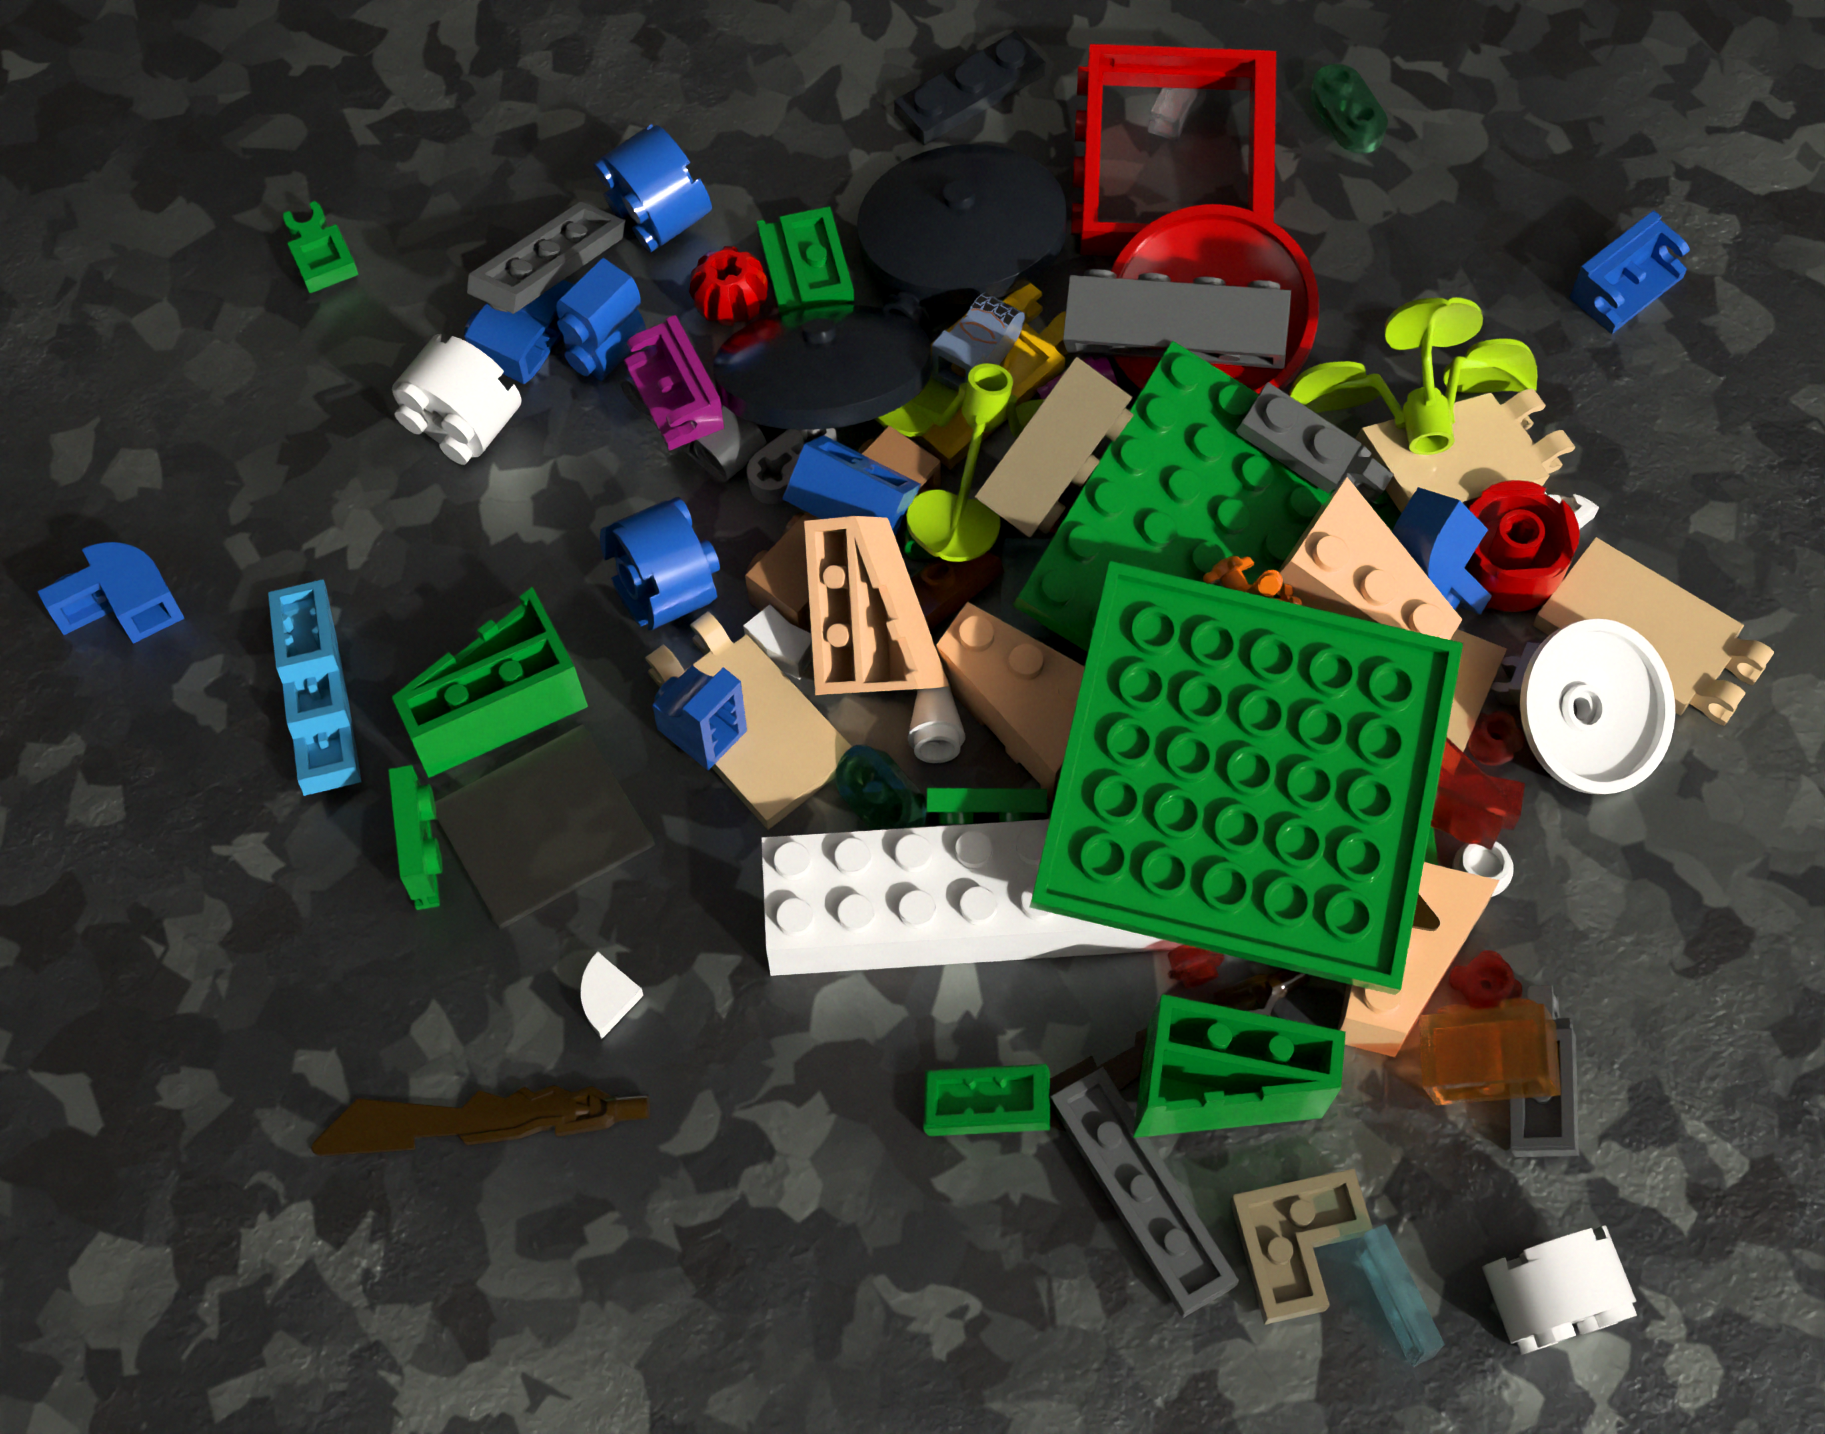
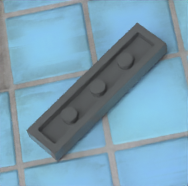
[467,201,625,314]
[1050,1067,1239,1318]

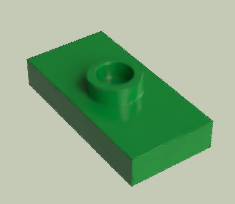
[923,1064,1050,1136]

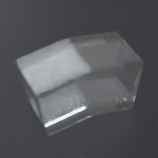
[1148,88,1207,142]

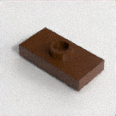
[910,551,1004,631]

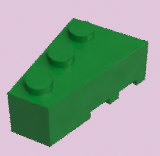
[392,587,588,778]
[1133,994,1346,1138]

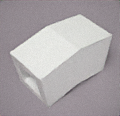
[743,605,813,680]

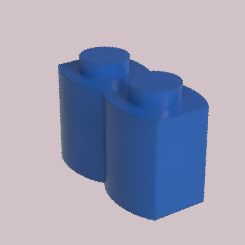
[556,258,646,381]
[464,280,574,384]

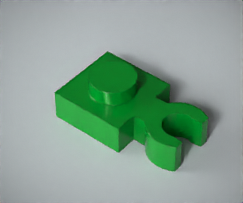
[283,201,359,294]

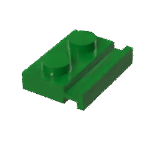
[756,206,854,313]
[388,765,443,910]
[927,788,1047,824]

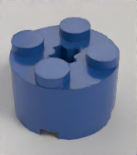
[592,124,712,253]
[600,497,720,630]

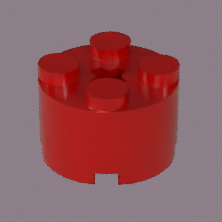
[1464,480,1580,612]

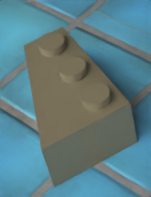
[975,356,1134,537]

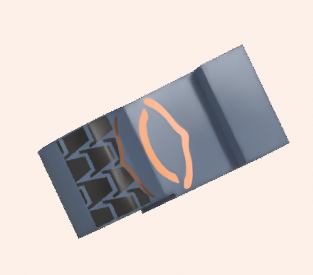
[932,292,1025,393]

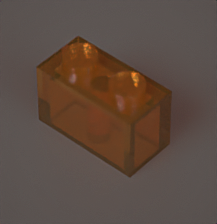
[1419,998,1561,1105]

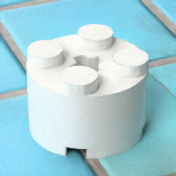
[392,334,521,465]
[1482,1225,1637,1355]

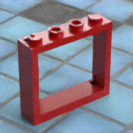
[1071,44,1276,256]

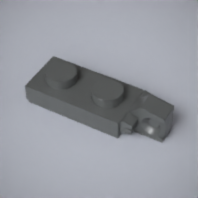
[1236,382,1394,504]
[1509,985,1579,1157]

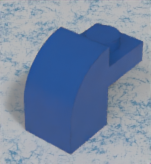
[1392,487,1492,615]
[37,542,185,644]

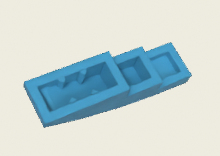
[268,579,361,796]

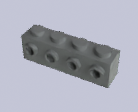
[1063,269,1291,369]

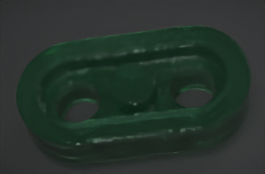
[1310,64,1388,153]
[835,744,927,831]

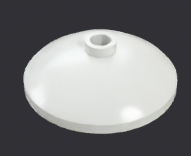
[1520,619,1675,794]

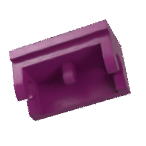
[624,315,724,451]

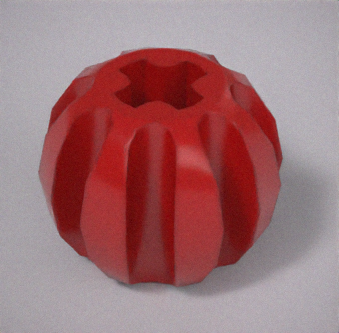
[689,246,768,327]

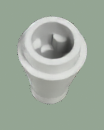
[908,678,965,763]

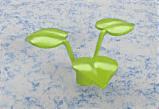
[1288,297,1538,455]
[875,363,1105,562]

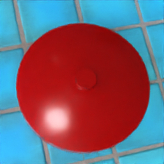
[1111,204,1319,394]

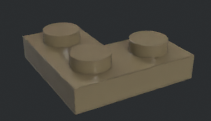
[1230,1168,1373,1325]

